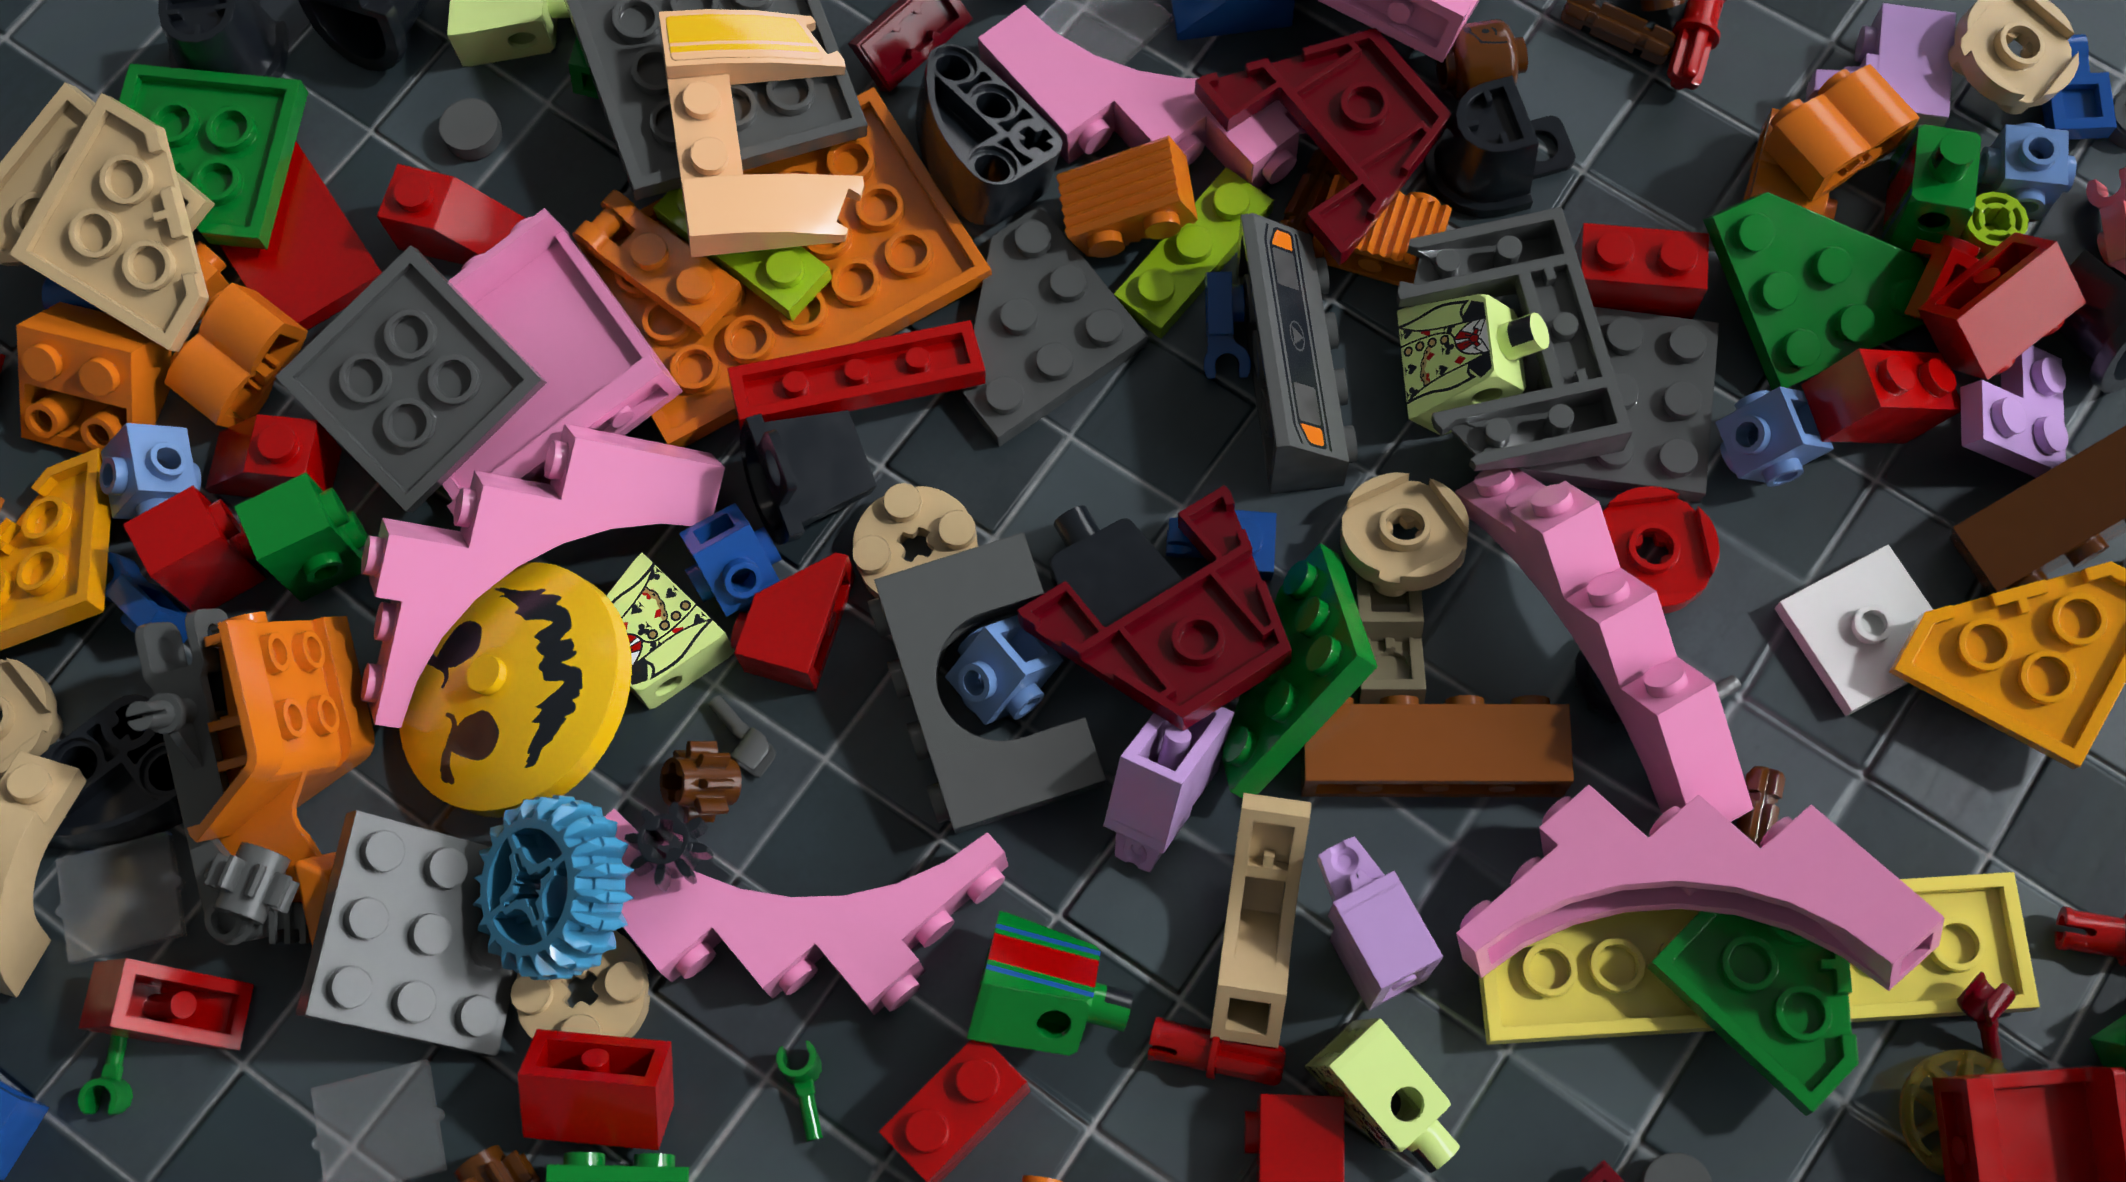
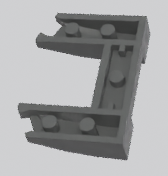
[1396,207,1633,471]

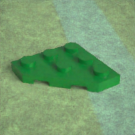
[119,64,308,250]
[1703,192,1925,390]
[1222,543,1378,798]
[1647,911,1859,1116]

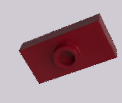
[848,0,973,92]

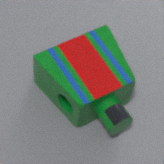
[1882,124,1981,267]
[967,910,1134,1056]

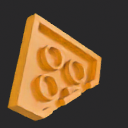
[0,448,111,651]
[1889,561,2126,769]

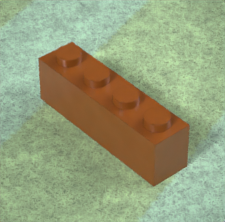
[1300,695,1574,797]

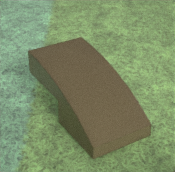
[1355,573,1426,704]

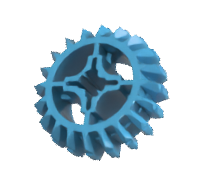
[472,795,634,980]

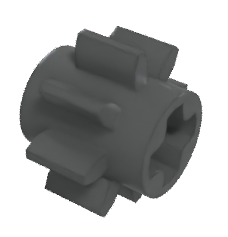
[204,842,300,925]

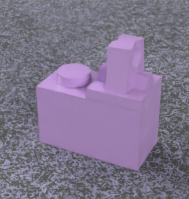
[1806,3,1956,135]
[1103,707,1234,872]
[1317,836,1443,1010]

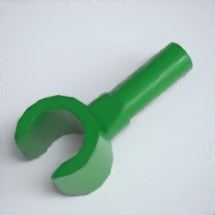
[78,1035,133,1115]
[776,1040,823,1142]

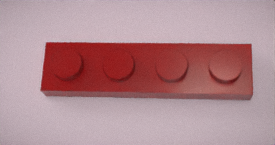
[727,320,986,430]

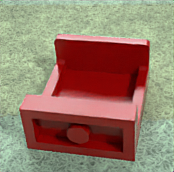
[1932,1066,2126,1182]

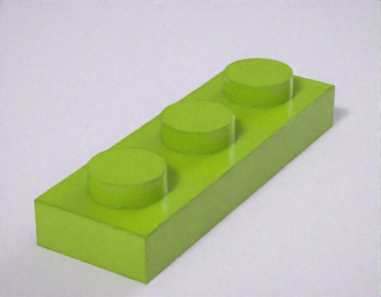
[1114,167,1274,339]
[653,188,832,321]

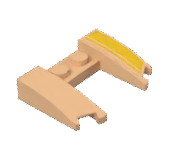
[659,9,864,257]

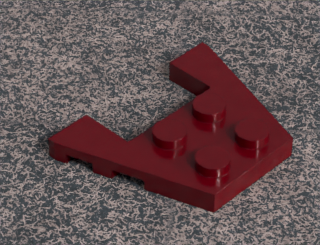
[1194,28,1452,265]
[1017,485,1292,731]

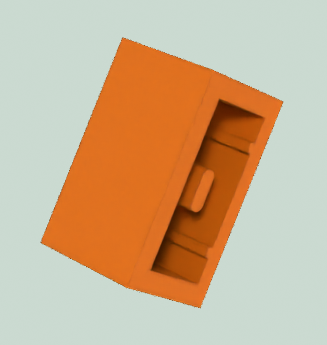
[16,302,172,453]

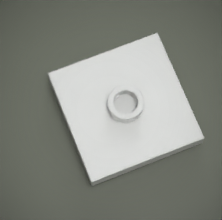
[1774,544,1933,717]

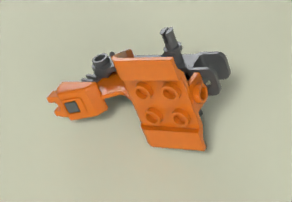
[126,609,375,947]

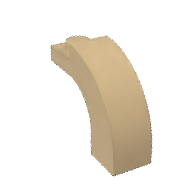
[0,750,87,998]
[1210,793,1311,1048]

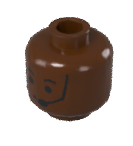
[1435,19,1528,101]

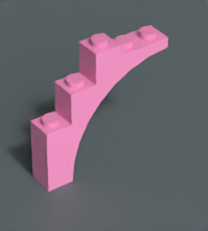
[978,5,1361,189]
[360,424,725,728]
[1455,468,1753,822]
[1456,785,1944,991]
[605,809,1008,1015]

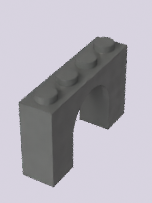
[867,532,1106,834]

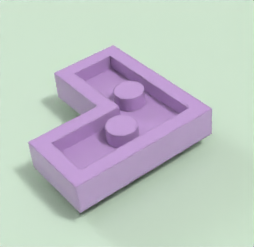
[1960,345,2068,478]

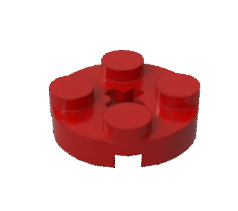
[1603,486,1720,614]

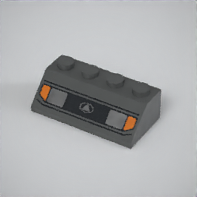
[1236,213,1358,494]

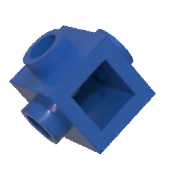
[679,503,782,617]

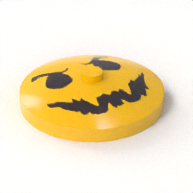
[399,562,632,818]

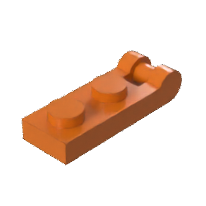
[572,190,744,337]

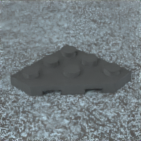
[962,205,1148,447]

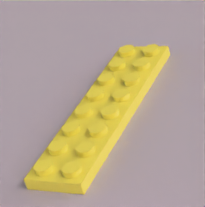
[1479,872,2040,1045]

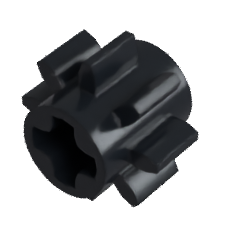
[625,802,714,891]

